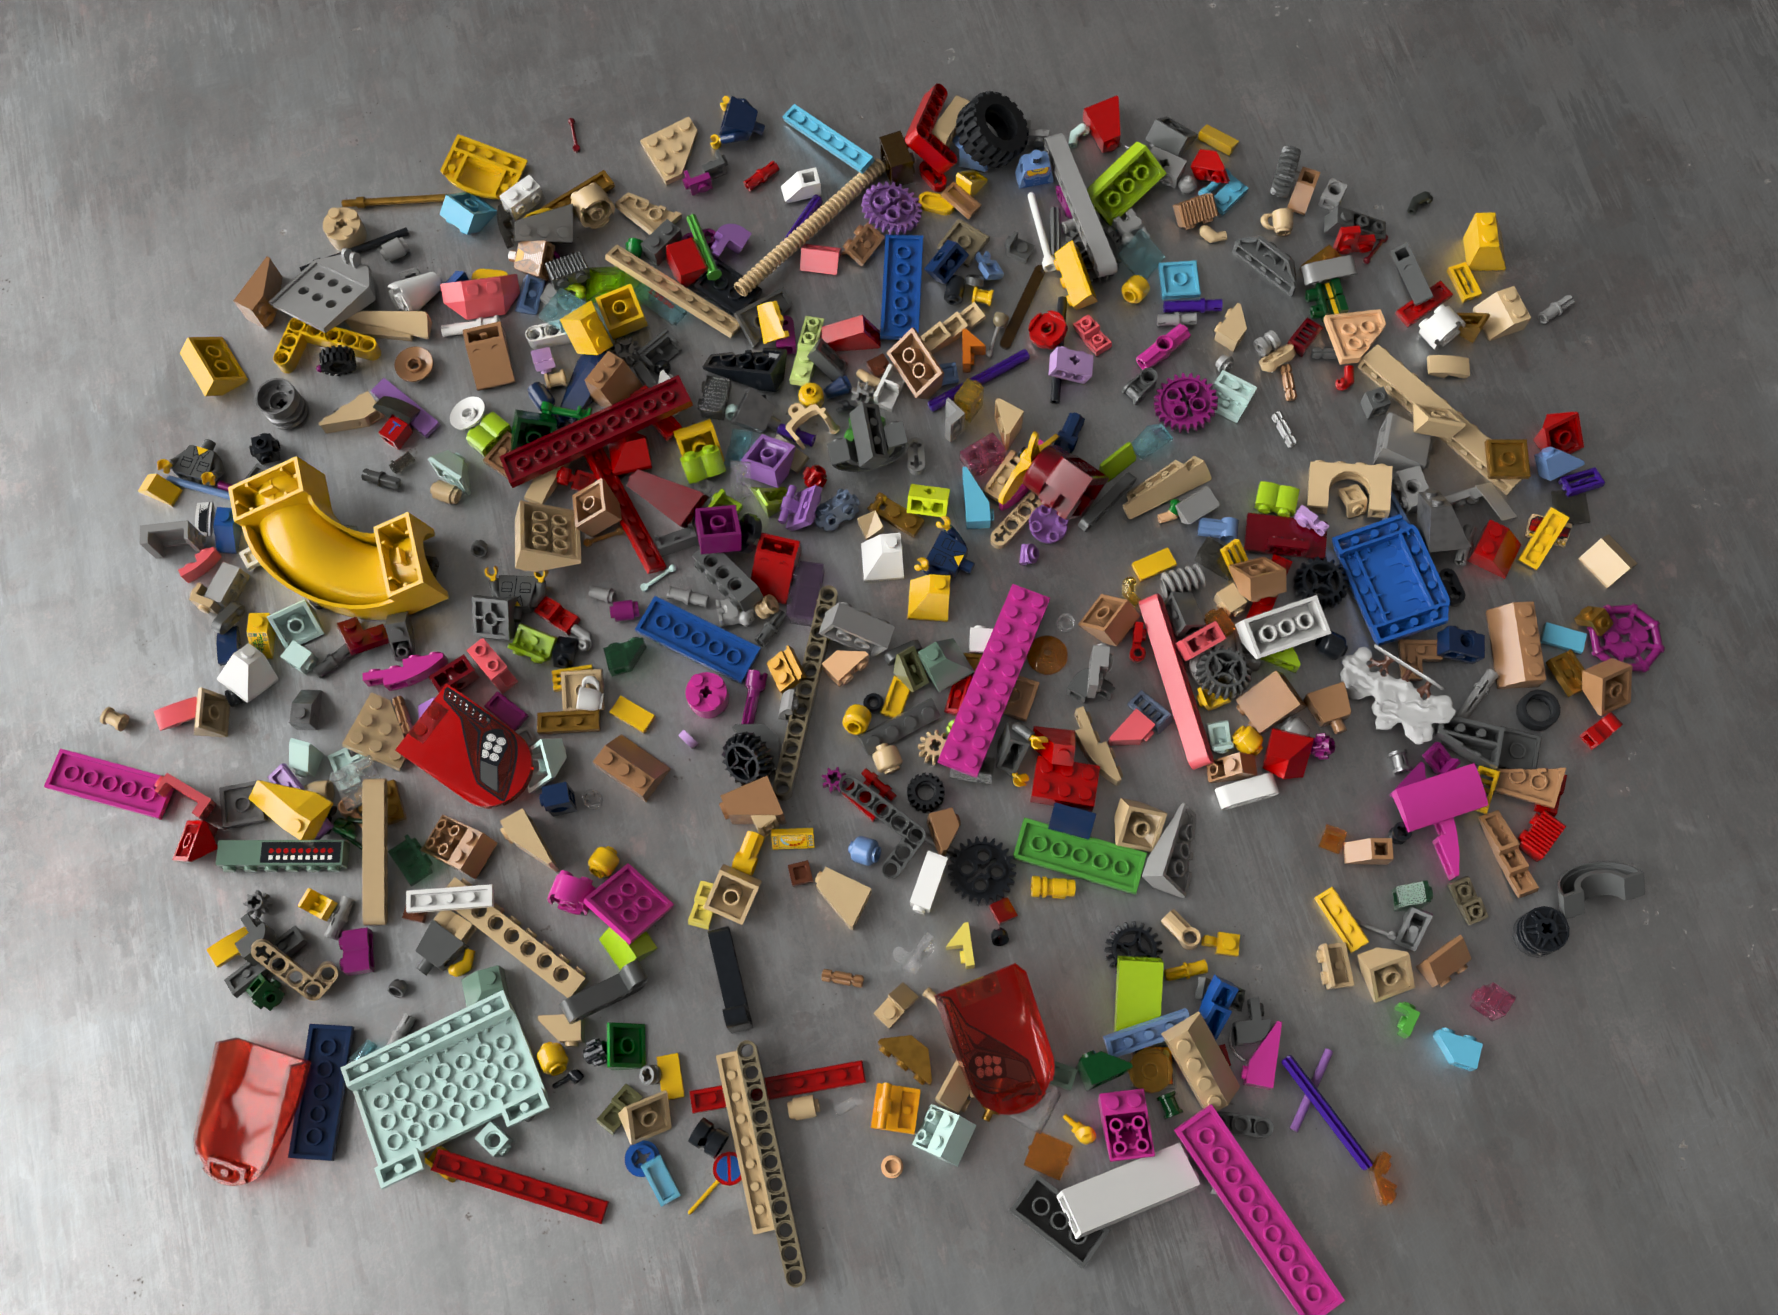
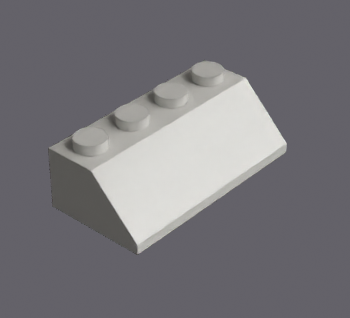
[1235,595,1331,659]

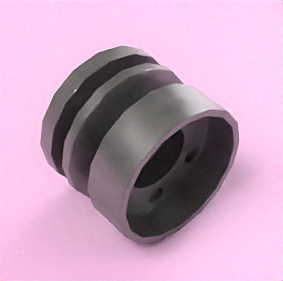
[255,378,308,429]

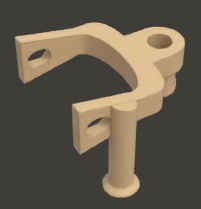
[786,403,840,450]

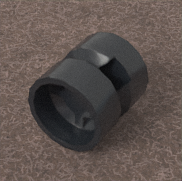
[688,1117,730,1159]

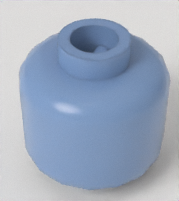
[848,836,881,866]

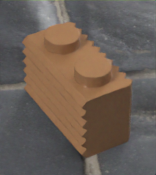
[1173,193,1218,230]

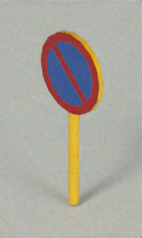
[688,1151,742,1215]

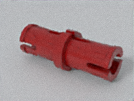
[743,160,780,191]

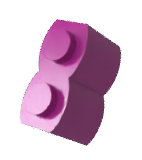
[339,927,375,976]

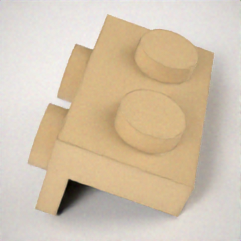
[1316,942,1354,990]

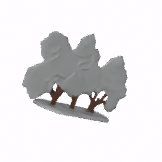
[1340,644,1456,745]

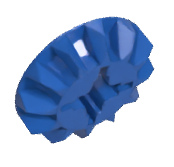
[625,1140,660,1177]

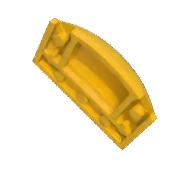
[440,134,528,199]

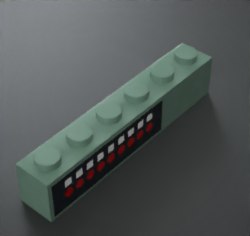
[216,840,350,873]

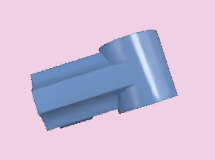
[1198,517,1239,543]

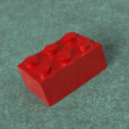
[1030,756,1100,812]

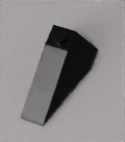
[702,348,787,392]

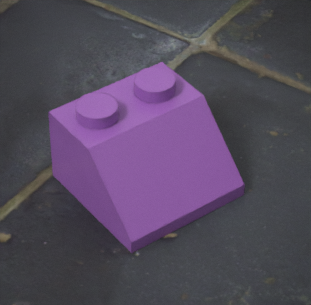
[741,434,796,488]

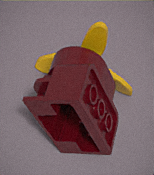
[998,430,1109,520]

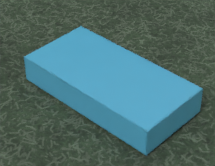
[1540,622,1587,655]
[641,1155,681,1207]

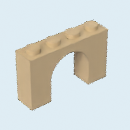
[1306,460,1393,518]

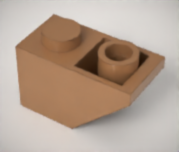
[1287,167,1321,215]
[1206,752,1257,783]
[1343,838,1394,865]

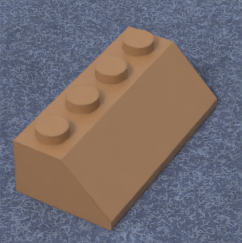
[1486,602,1546,689]

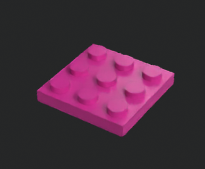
[583,863,674,945]

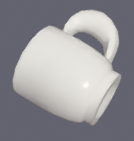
[576,676,604,711]

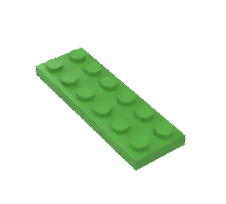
[1013,817,1147,895]

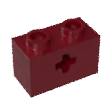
[428,654,480,696]

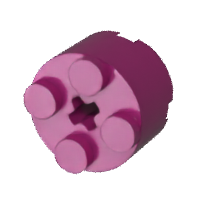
[685,672,729,719]
[547,870,596,915]

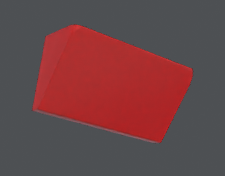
[944,676,973,716]

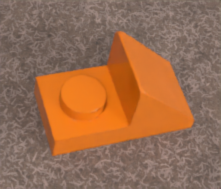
[962,329,986,373]

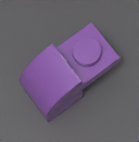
[710,224,752,260]

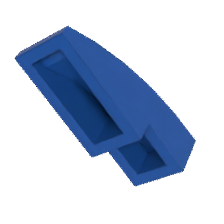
[1199,974,1239,1041]

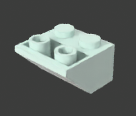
[912,1104,976,1167]

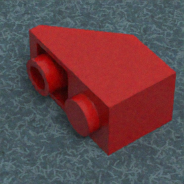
[1190,149,1230,184]

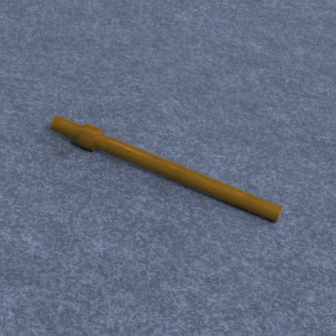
[341,193,454,208]

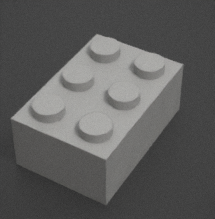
[818,602,895,657]

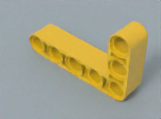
[273,317,382,374]

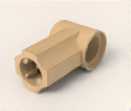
[1160,909,1201,950]

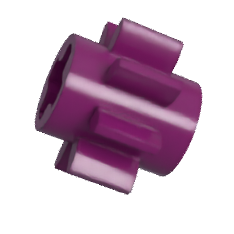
[1311,733,1336,759]
[822,767,847,794]

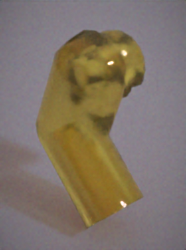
[1122,577,1142,607]

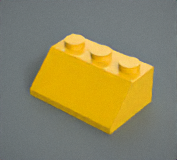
[1053,240,1098,311]
[180,337,248,396]

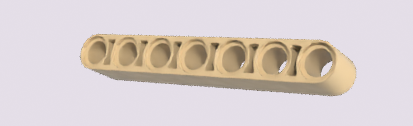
[362,778,388,926]

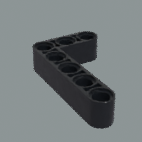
[708,926,753,1034]

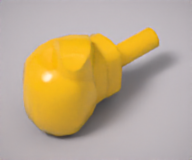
[1062,1114,1097,1145]

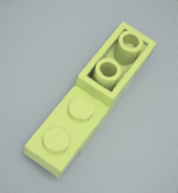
[789,316,824,386]

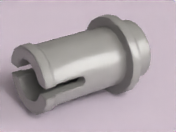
[589,585,617,604]

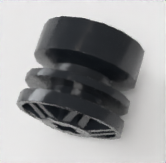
[1512,906,1570,958]

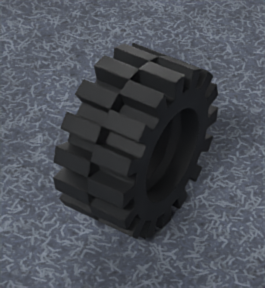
[319,345,357,376]
[907,772,945,813]

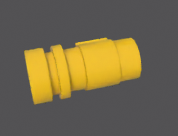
[1031,876,1076,899]

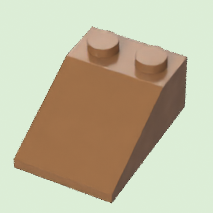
[233,256,283,329]

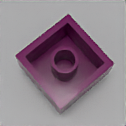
[695,505,741,555]

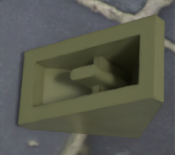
[893,646,929,692]

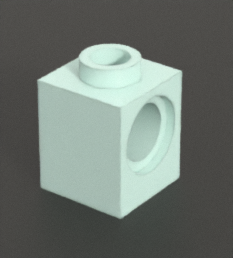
[280,641,318,675]
[474,1121,514,1158]

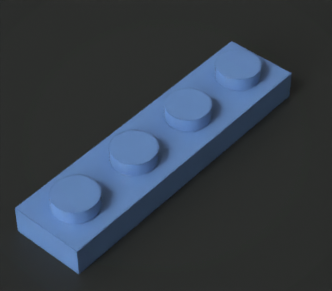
[1103,1008,1190,1057]

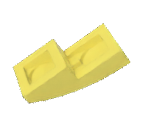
[688,881,714,930]

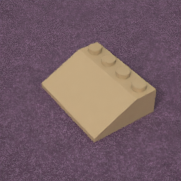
[515,500,581,572]

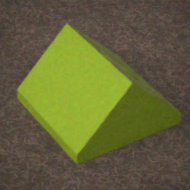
[599,927,658,970]

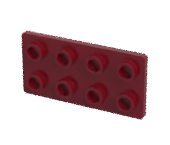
[1244,513,1328,560]

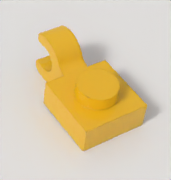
[1201,932,1240,957]

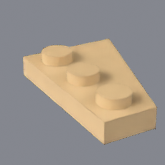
[615,192,682,235]

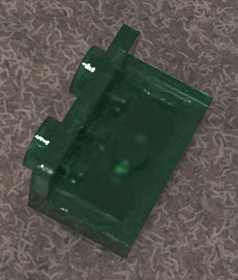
[387,834,433,887]

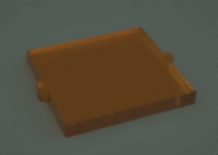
[1024,1130,1073,1181]

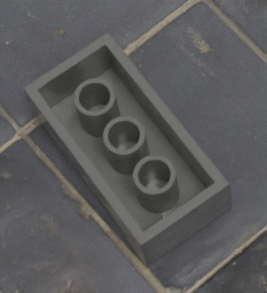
[1009,1173,1110,1269]

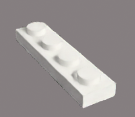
[406,884,494,913]

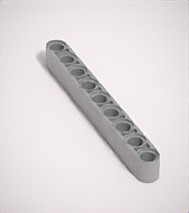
[1044,133,1118,278]

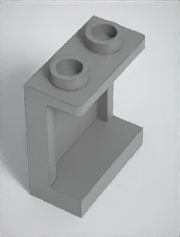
[140,520,206,559]

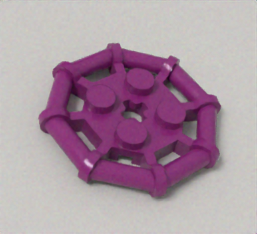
[1587,603,1665,673]

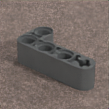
[559,960,648,1024]

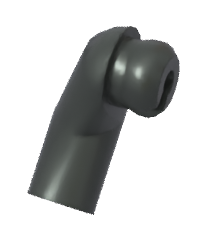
[1407,191,1433,215]

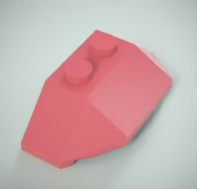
[440,274,520,320]

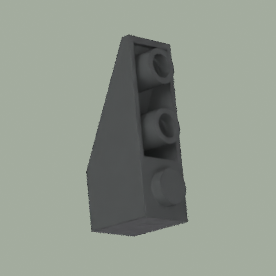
[1324,206,1386,240]
[1390,242,1434,306]

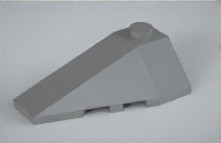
[1142,803,1196,898]

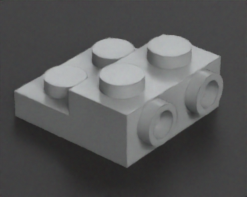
[1087,643,1113,698]

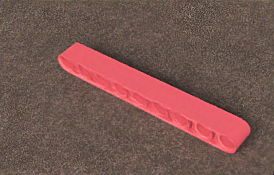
[1139,593,1214,770]

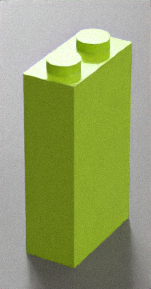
[1114,956,1164,1032]

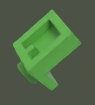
[1394,1002,1421,1039]

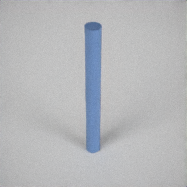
[166,475,230,500]

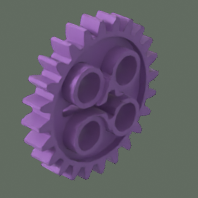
[861,181,922,235]

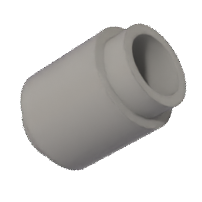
[380,237,410,262]

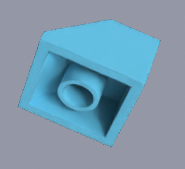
[439,192,498,235]

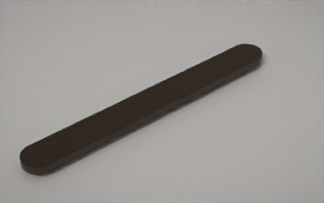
[1000,265,1045,350]

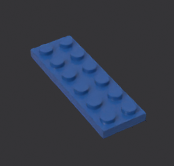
[880,234,923,340]
[635,596,761,684]

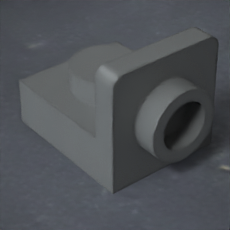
[702,150,728,180]
[1004,231,1035,264]

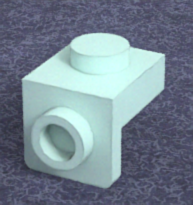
[1206,720,1234,753]

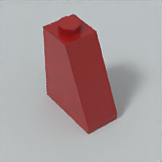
[1083,95,1121,153]
[820,315,881,352]
[1031,726,1075,766]

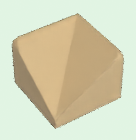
[858,510,884,540]

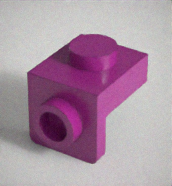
[682,170,713,196]
[1422,742,1461,775]

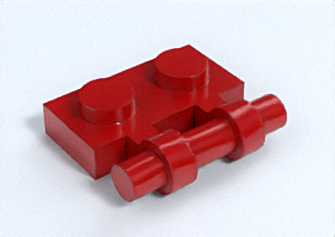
[842,768,897,822]

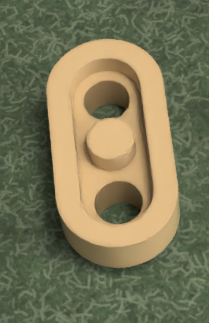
[1259,344,1296,372]

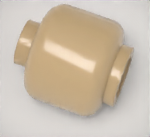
[872,743,903,775]

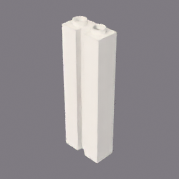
[1056,1142,1200,1239]

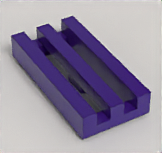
[1558,467,1605,497]

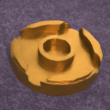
[1128,1048,1173,1094]

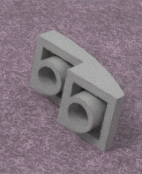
[778,689,799,720]

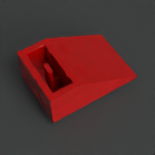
[751,533,802,605]

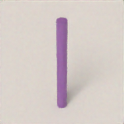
[1290,1048,1333,1132]

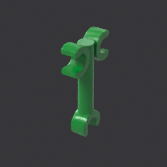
[541,401,592,421]

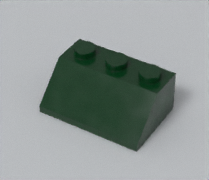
[1076,1050,1133,1091]

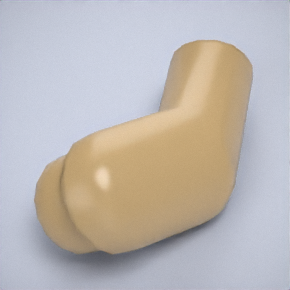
[1199,225,1227,243]

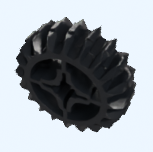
[1293,556,1349,610]
[721,731,775,786]
[1104,921,1163,974]

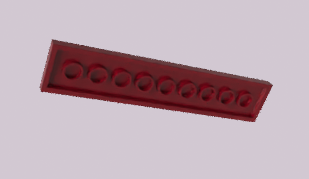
[499,375,693,488]

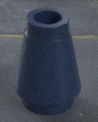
[823,375,852,400]

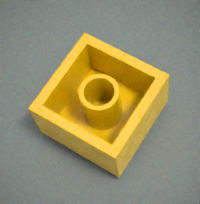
[595,284,648,340]

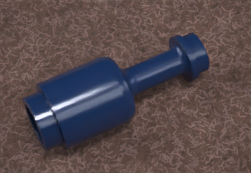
[527,382,567,429]

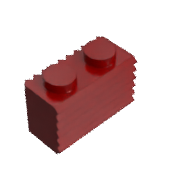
[1517,810,1566,862]

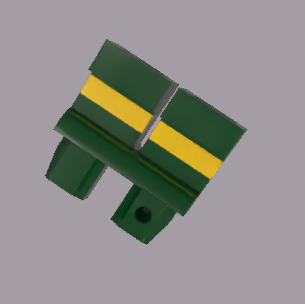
[1304,278,1349,322]

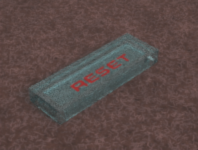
[634,282,687,326]

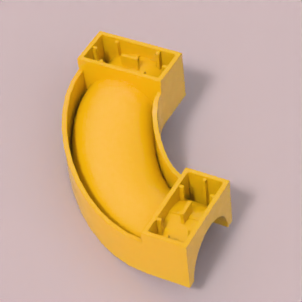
[228,456,449,620]

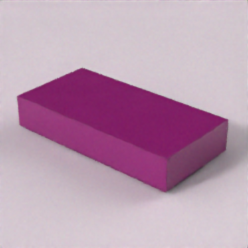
[484,691,529,731]

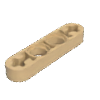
[990,491,1043,549]

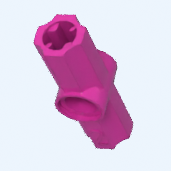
[1136,324,1191,370]

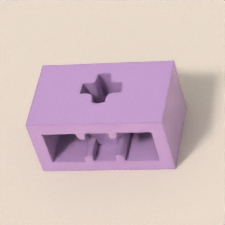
[1049,346,1094,384]

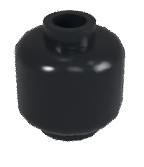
[1315,630,1348,660]

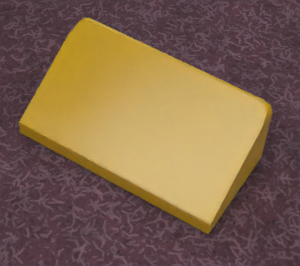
[1198,124,1239,156]

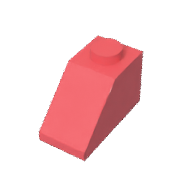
[1107,708,1156,746]

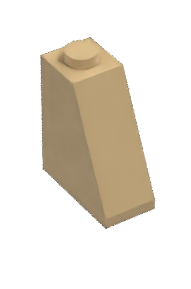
[815,867,872,930]

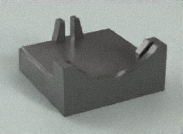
[472,595,517,640]

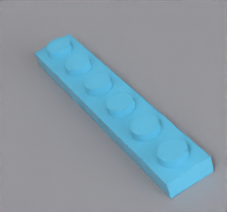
[782,104,875,174]

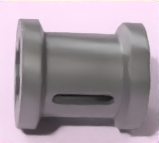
[1388,749,1413,775]

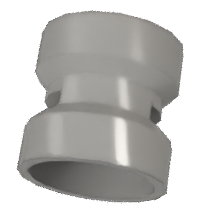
[1253,330,1281,357]

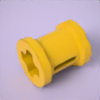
[972,286,994,306]

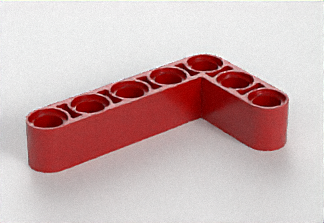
[905,83,957,174]

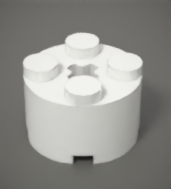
[1419,304,1466,351]

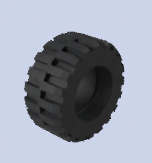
[956,91,1029,168]

